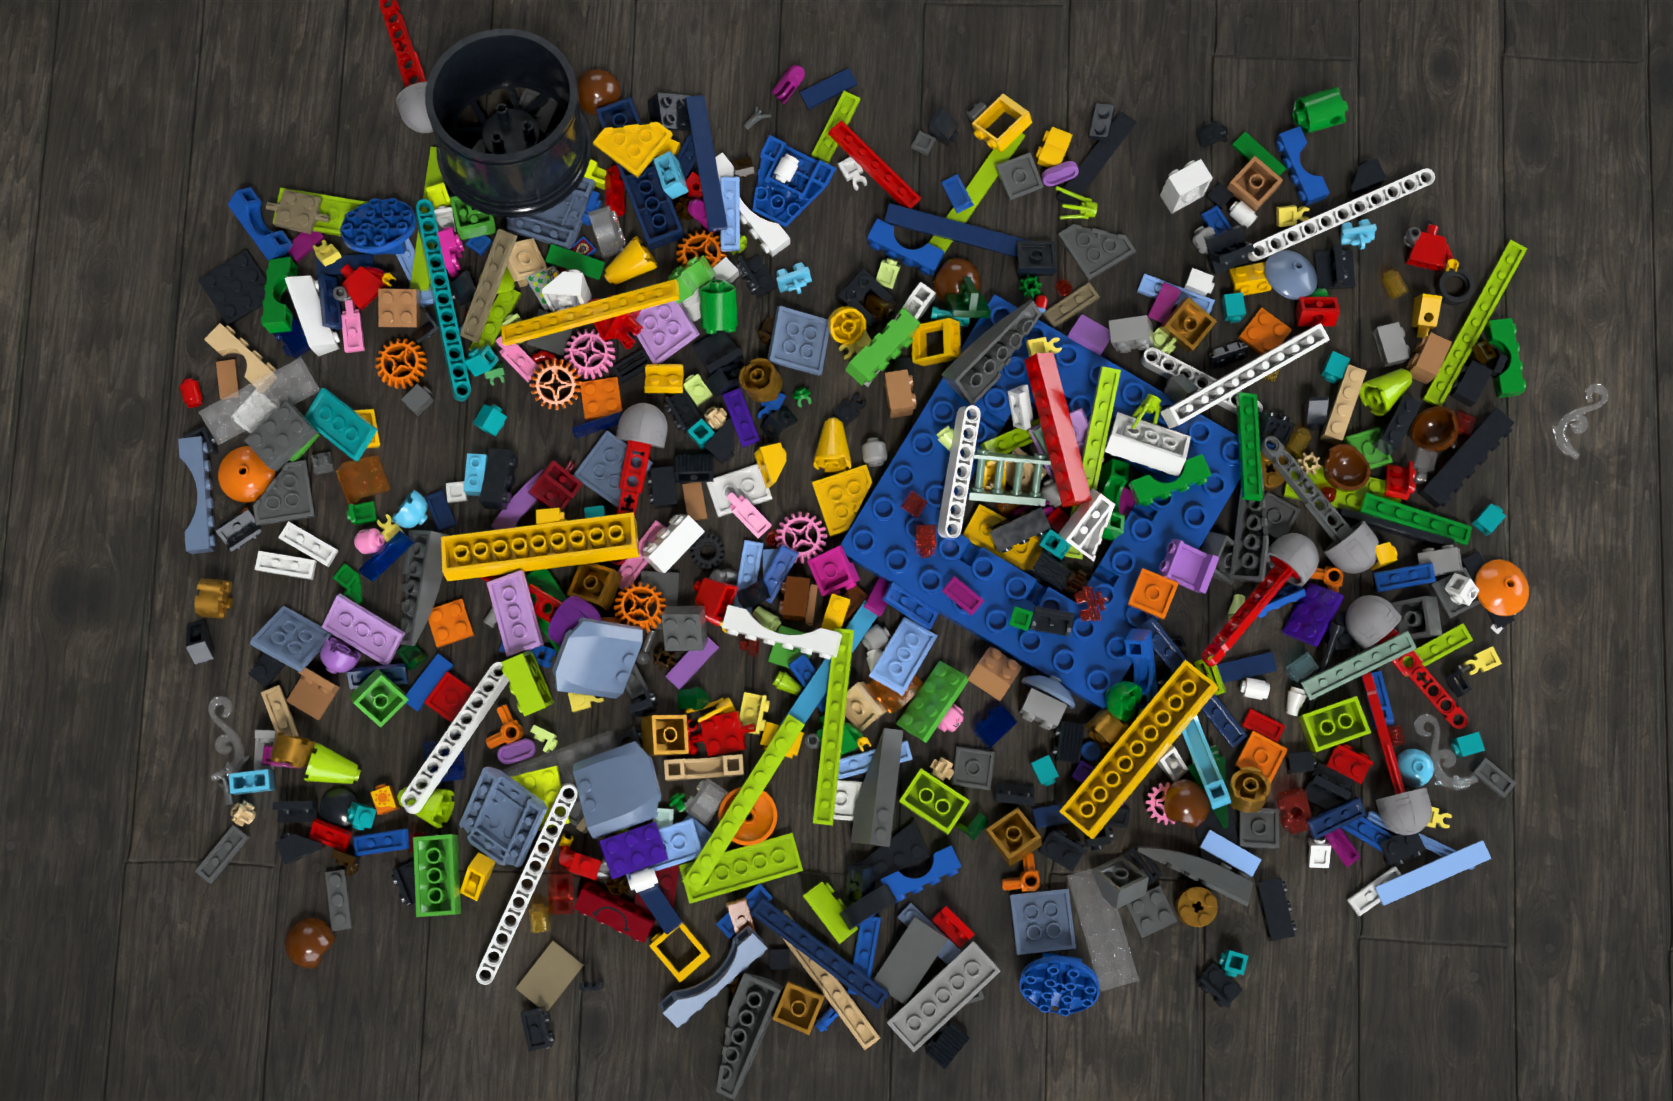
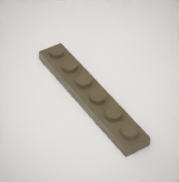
[460,229,517,343]

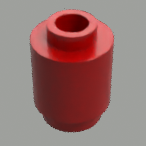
[179,378,203,408]

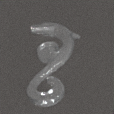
[1552,383,1608,460]
[208,696,249,781]
[1414,714,1478,790]

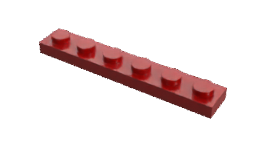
[828,120,921,209]

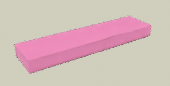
[617,520,666,592]

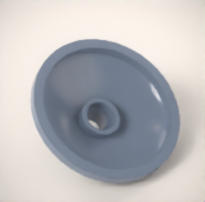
[1264,250,1317,300]
[1021,675,1075,709]

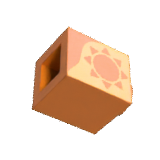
[370,784,400,815]

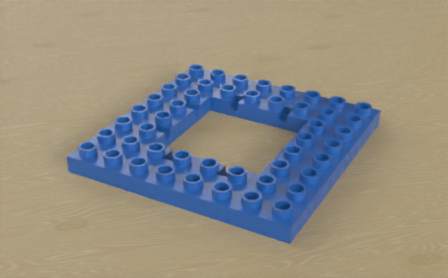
[840,294,1240,710]

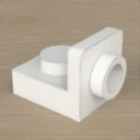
[434,206,456,233]
[1307,837,1331,868]

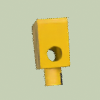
[1412,294,1442,339]

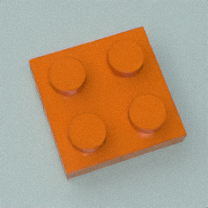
[1239,308,1292,355]
[580,377,623,421]
[1127,568,1179,620]
[428,599,475,648]
[1234,731,1288,784]

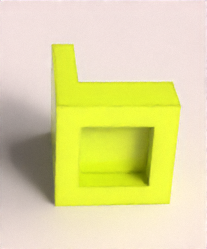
[584,160,606,190]
[426,183,451,210]

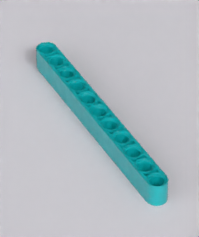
[415,199,471,402]

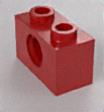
[1295,297,1340,327]

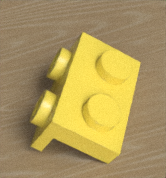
[740,692,770,735]

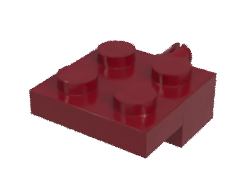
[527,460,583,512]

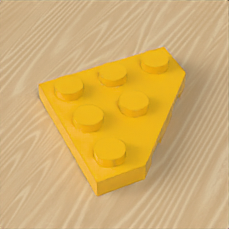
[593,122,673,178]
[812,465,872,537]

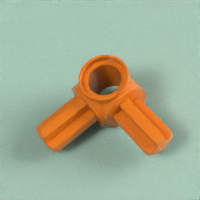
[1310,566,1344,593]
[486,705,524,749]
[1002,853,1040,893]

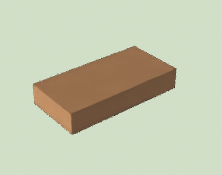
[216,359,240,400]
[682,482,708,522]
[805,584,818,626]

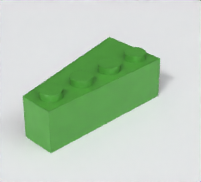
[845,308,920,386]

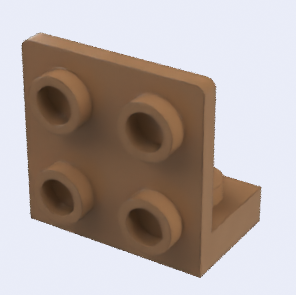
[287,667,340,720]

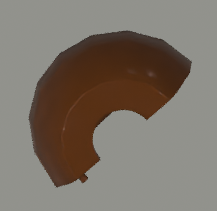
[576,69,621,115]
[933,258,981,303]
[1410,406,1458,452]
[1323,444,1371,492]
[1164,779,1210,828]
[284,918,335,969]

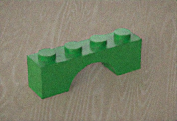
[261,257,298,334]
[1484,318,1526,398]
[1129,454,1212,507]
[1099,459,1129,541]

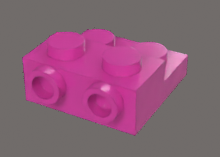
[438,227,464,278]
[807,545,860,598]

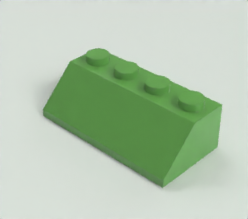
[413,834,461,917]

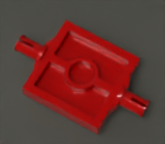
[691,711,756,757]

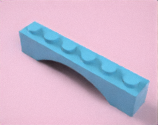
[1182,715,1231,809]

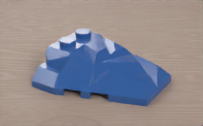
[752,135,836,227]

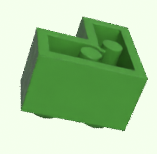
[449,196,496,240]
[668,255,716,304]

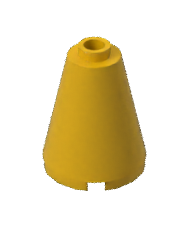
[604,236,658,285]
[813,418,852,473]

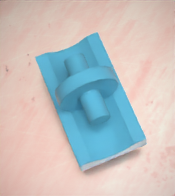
[1340,219,1377,250]
[776,262,812,294]

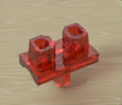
[1074,586,1109,622]

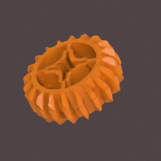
[676,230,727,268]
[375,338,427,389]
[530,358,582,410]
[614,582,667,633]

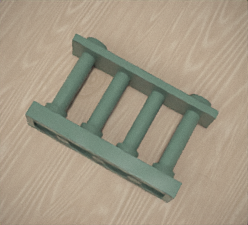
[967,448,1051,506]

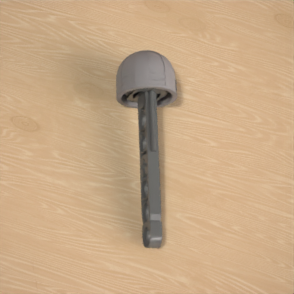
[1260,436,1379,574]

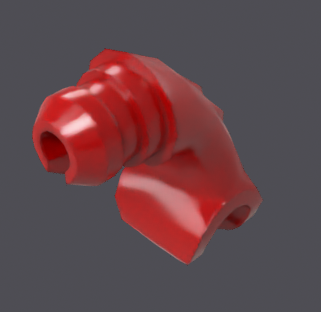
[532,350,564,372]
[687,719,698,755]

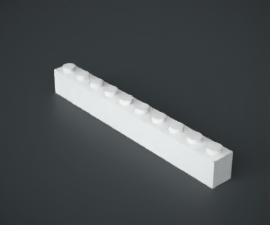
[1161,323,1330,429]

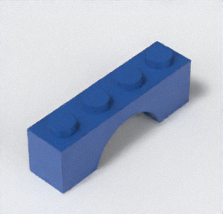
[1275,126,1329,206]
[228,187,293,261]
[867,219,944,276]
[1125,628,1158,709]
[880,846,961,903]

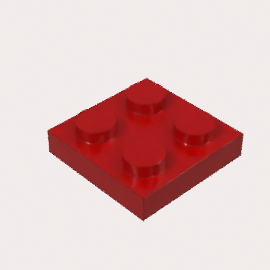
[424,672,474,723]

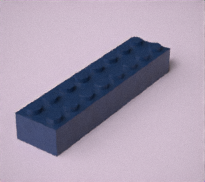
[596,97,685,251]

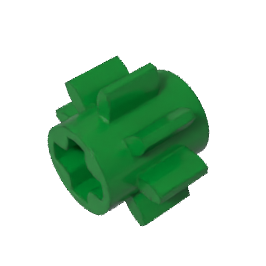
[1018,275,1042,300]

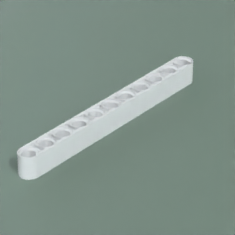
[1248,168,1435,262]
[476,783,578,985]

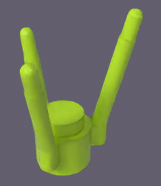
[1056,186,1097,219]
[1131,394,1162,429]

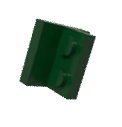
[945,277,991,318]

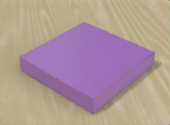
[1067,314,1111,355]

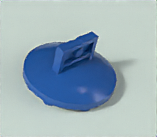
[340,198,416,255]
[1019,952,1100,1016]

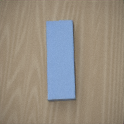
[1200,830,1261,877]

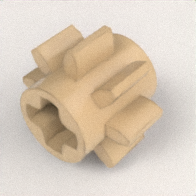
[704,406,727,430]
[1296,452,1321,476]
[930,757,954,781]
[230,800,256,826]

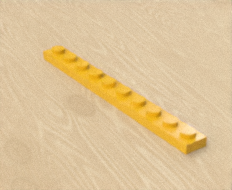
[501,279,680,346]

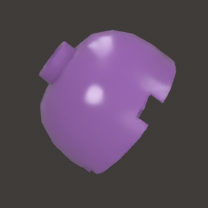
[320,638,361,674]

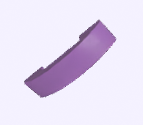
[491,470,543,530]

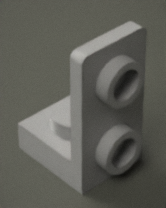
[254,730,276,771]

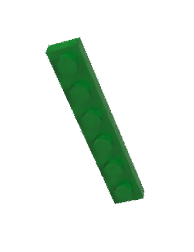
[1236,392,1263,501]
[1359,493,1472,546]

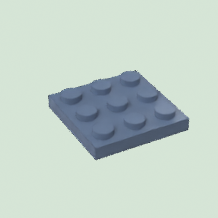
[767,306,829,376]
[573,431,653,508]
[250,606,333,673]
[1010,889,1076,955]

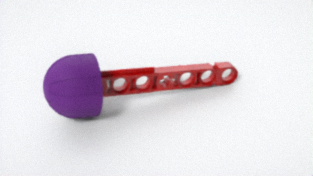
[480,574,601,646]

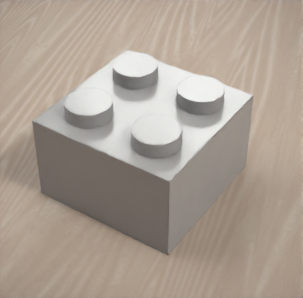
[1109,315,1154,353]
[1019,688,1067,731]

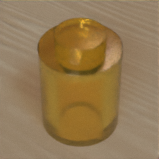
[1381,270,1409,300]
[1284,427,1312,458]
[528,903,550,933]

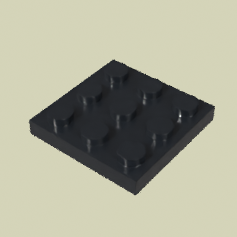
[198,249,267,327]

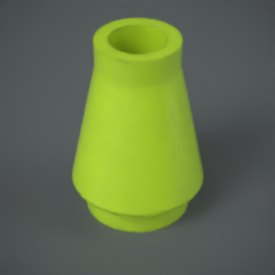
[772,671,802,696]

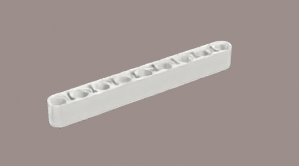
[401,662,509,814]

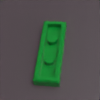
[1232,132,1287,177]
[545,244,605,281]

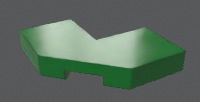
[333,563,363,606]

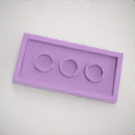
[487,570,544,657]
[321,594,405,665]

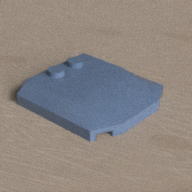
[507,177,596,250]
[552,618,643,699]
[573,741,661,839]
[459,766,547,867]

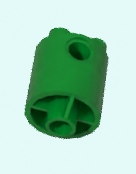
[1292,87,1348,134]
[698,279,738,334]

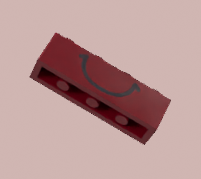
[574,882,656,943]

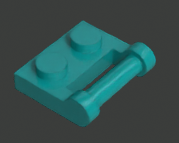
[930,307,970,327]

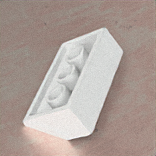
[542,270,592,313]
[285,276,340,357]
[1105,412,1191,477]

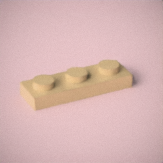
[261,685,299,736]

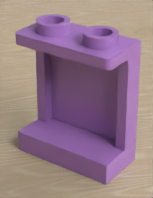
[1158,539,1219,594]

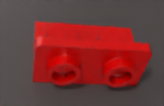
[1384,461,1416,500]
[1325,743,1374,784]
[932,906,975,947]

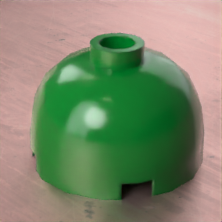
[1105,681,1142,721]

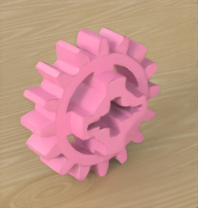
[1145,782,1175,825]

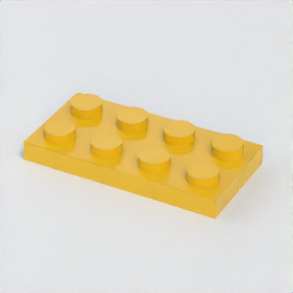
[963,504,1043,575]

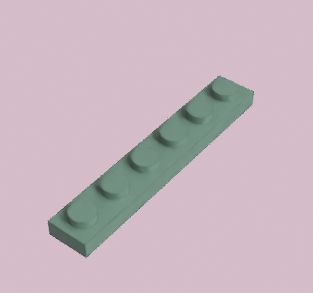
[1300,630,1417,700]

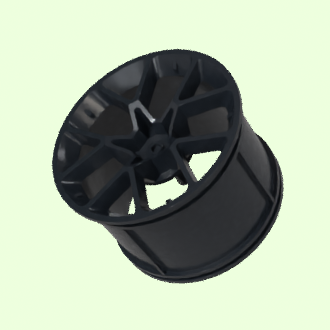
[425,29,592,218]

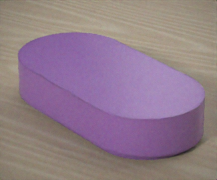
[1042,161,1079,186]
[497,739,536,765]

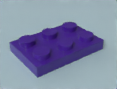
[1282,583,1344,647]
[599,822,668,879]

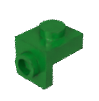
[346,501,378,526]

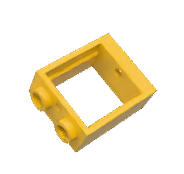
[972,94,1032,152]
[911,318,961,366]
[650,921,711,982]

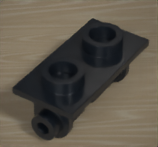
[1207,341,1248,369]

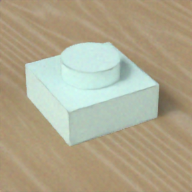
[653,808,674,828]

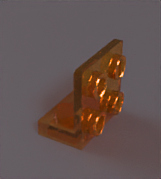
[336,456,390,505]
[866,674,924,714]

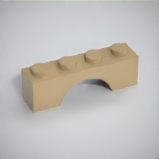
[204,323,278,393]
[1320,365,1367,445]
[664,754,745,781]

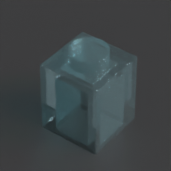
[1285,652,1319,683]

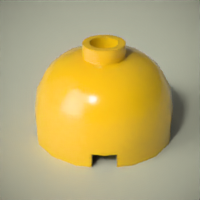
[827,306,866,345]

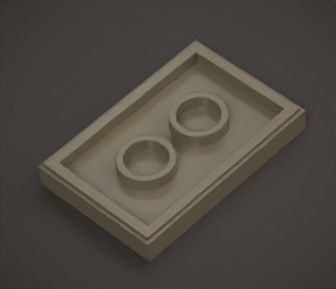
[515,941,584,1011]

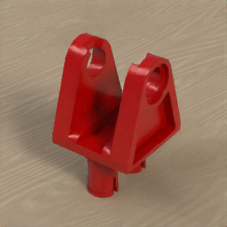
[588,294,643,349]

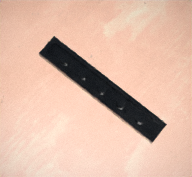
[1056,112,1137,205]
[1338,508,1455,548]

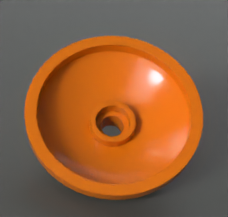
[218,446,276,503]
[1475,559,1529,616]
[718,787,777,845]

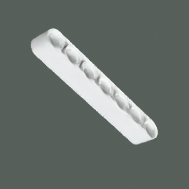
[1141,347,1263,416]
[938,405,980,538]

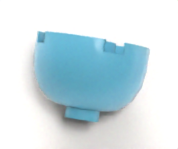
[391,490,428,528]
[1396,749,1434,788]

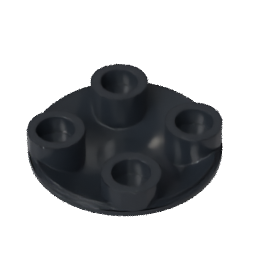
[320,788,358,828]

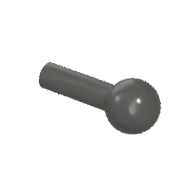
[636,629,656,665]

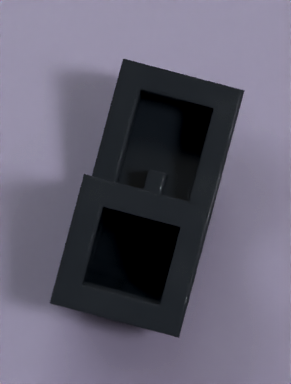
[839,884,897,930]

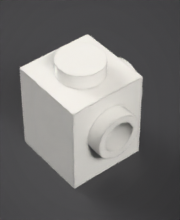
[1444,573,1479,606]

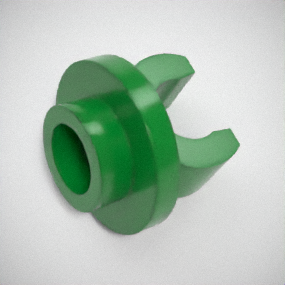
[792,387,812,408]
[669,792,690,813]

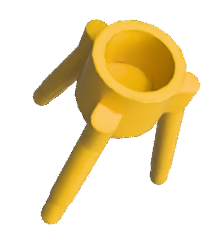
[686,697,736,722]

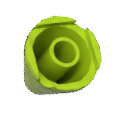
[1359,369,1412,416]
[304,743,361,784]
[397,787,455,828]

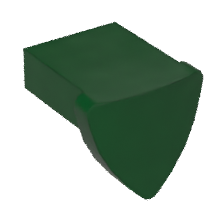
[396,644,429,671]
[677,687,710,710]
[955,812,989,841]

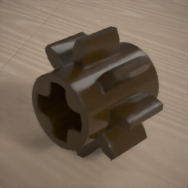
[675,197,693,220]
[1066,569,1089,593]
[653,648,676,671]
[605,874,630,896]

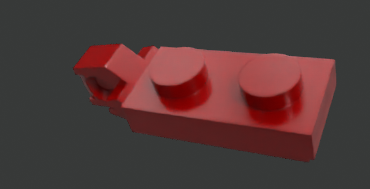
[605,165,625,217]

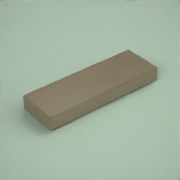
[1042,282,1100,329]

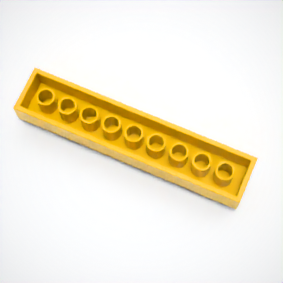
[441,512,640,581]
[1059,660,1218,839]

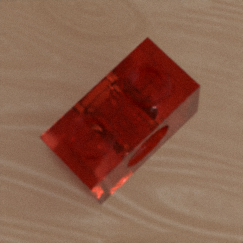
[915,525,936,558]
[1277,787,1312,834]
[548,873,573,915]

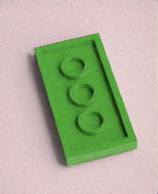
[896,661,969,743]

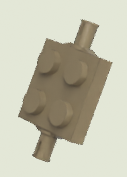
[266,189,330,234]

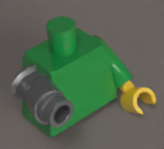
[805,715,871,756]

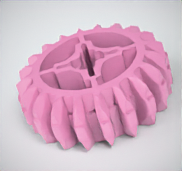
[564,329,615,380]
[775,512,827,564]

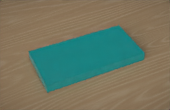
[304,388,378,461]

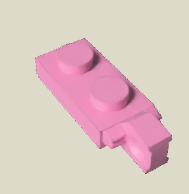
[341,300,365,353]
[496,336,541,383]
[726,491,772,538]

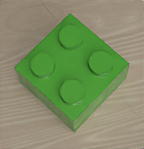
[350,668,409,727]

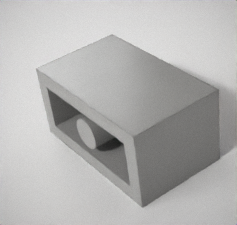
[1372,322,1410,368]
[1418,545,1463,576]

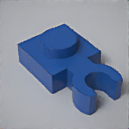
[582,191,603,226]
[758,392,786,419]

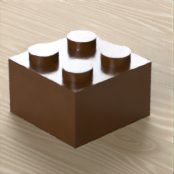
[779,576,810,622]

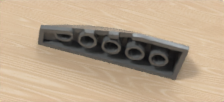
[941,300,1041,406]
[1230,465,1269,583]
[400,530,450,646]
[851,728,903,847]
[1134,846,1253,906]
[716,973,785,1100]

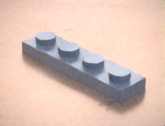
[897,903,962,965]

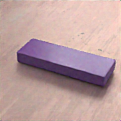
[665,637,719,690]

